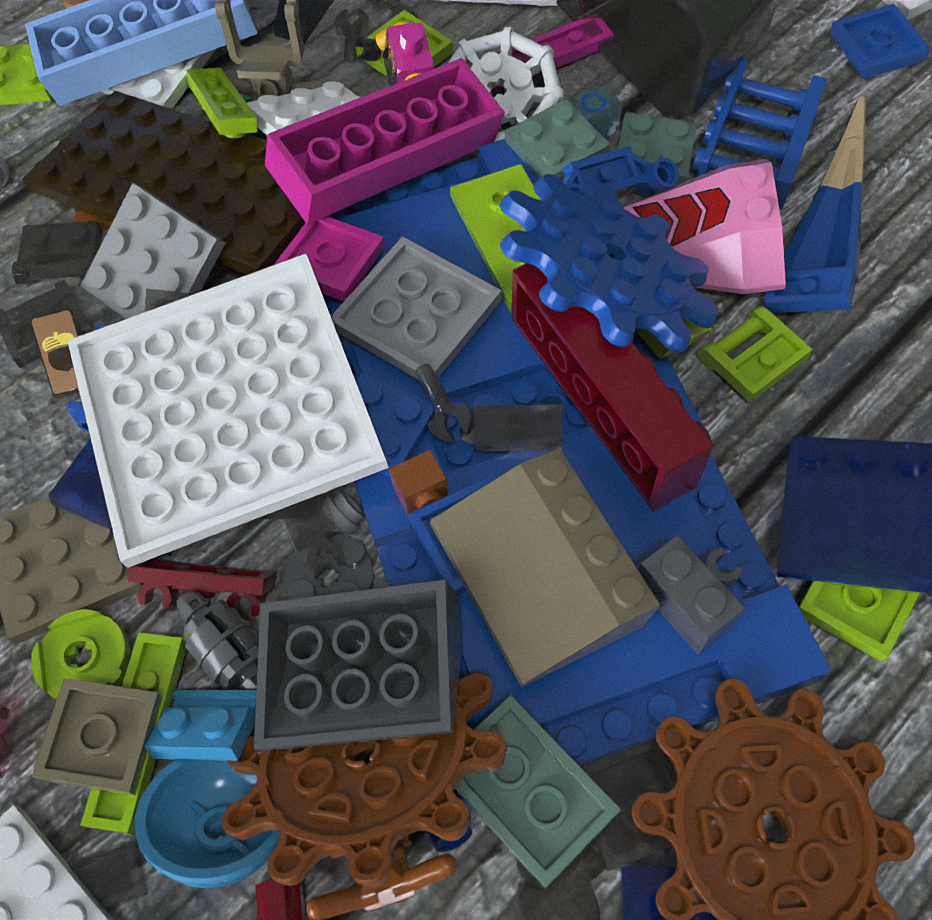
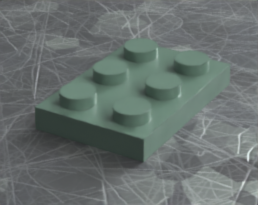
[455,695,621,889]

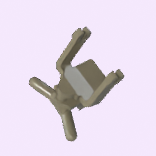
[215,0,325,101]

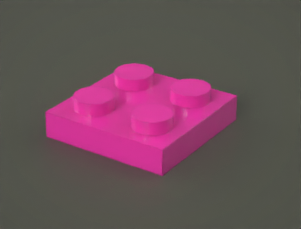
[274,216,385,302]

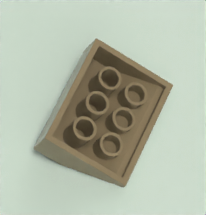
[430,448,660,687]

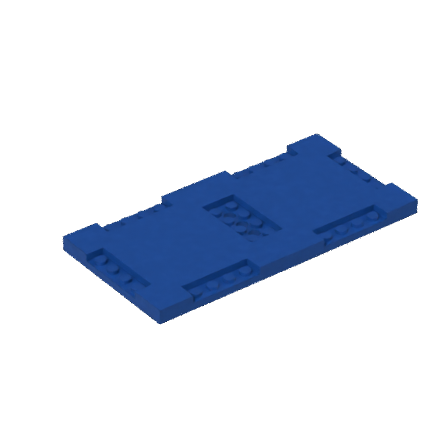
[322,139,832,811]

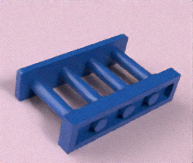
[693,59,827,210]

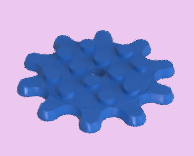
[500,174,718,353]

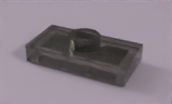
[474,405,562,452]

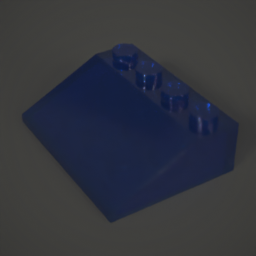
[777,436,932,594]

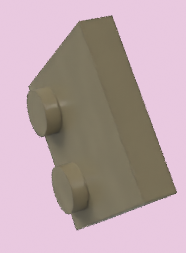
[31,678,163,796]

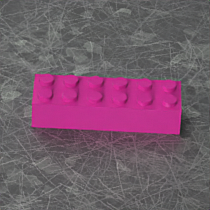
[265,58,505,224]

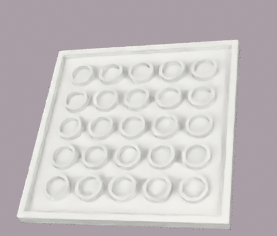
[68,254,389,568]

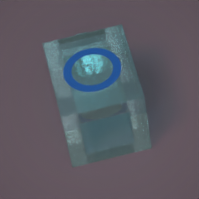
[568,83,622,138]

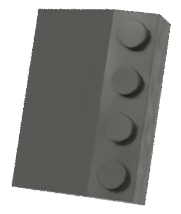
[254,580,462,752]

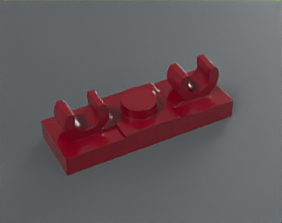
[128,559,276,617]

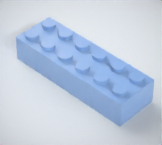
[25,0,258,106]

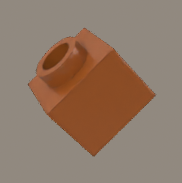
[389,450,448,515]

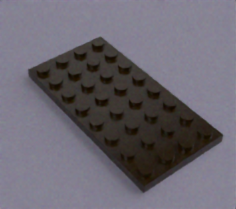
[22,91,306,275]

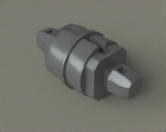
[177,590,259,690]

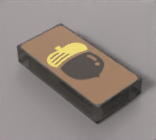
[29,308,80,399]

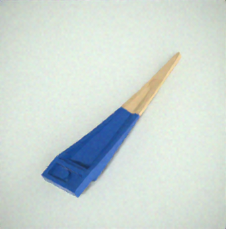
[764,96,866,313]

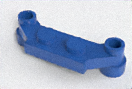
[562,146,679,196]

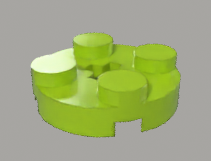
[31,609,131,700]

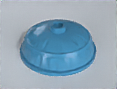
[135,759,280,888]

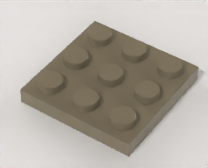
[0,475,144,645]

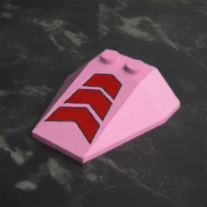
[624,159,786,294]

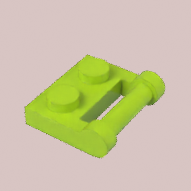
[698,306,813,403]

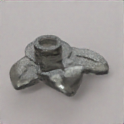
[516,845,607,920]

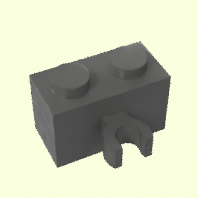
[638,535,745,655]

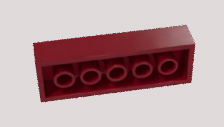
[512,263,713,512]

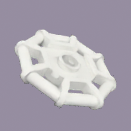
[448,27,565,142]

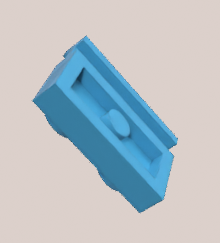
[144,690,257,761]

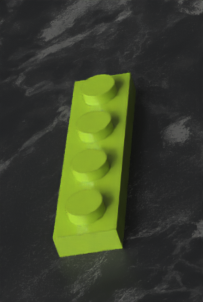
[186,68,257,138]
[80,632,186,836]

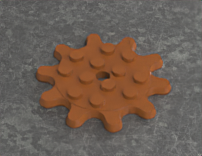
[221,673,507,888]
[632,679,915,920]

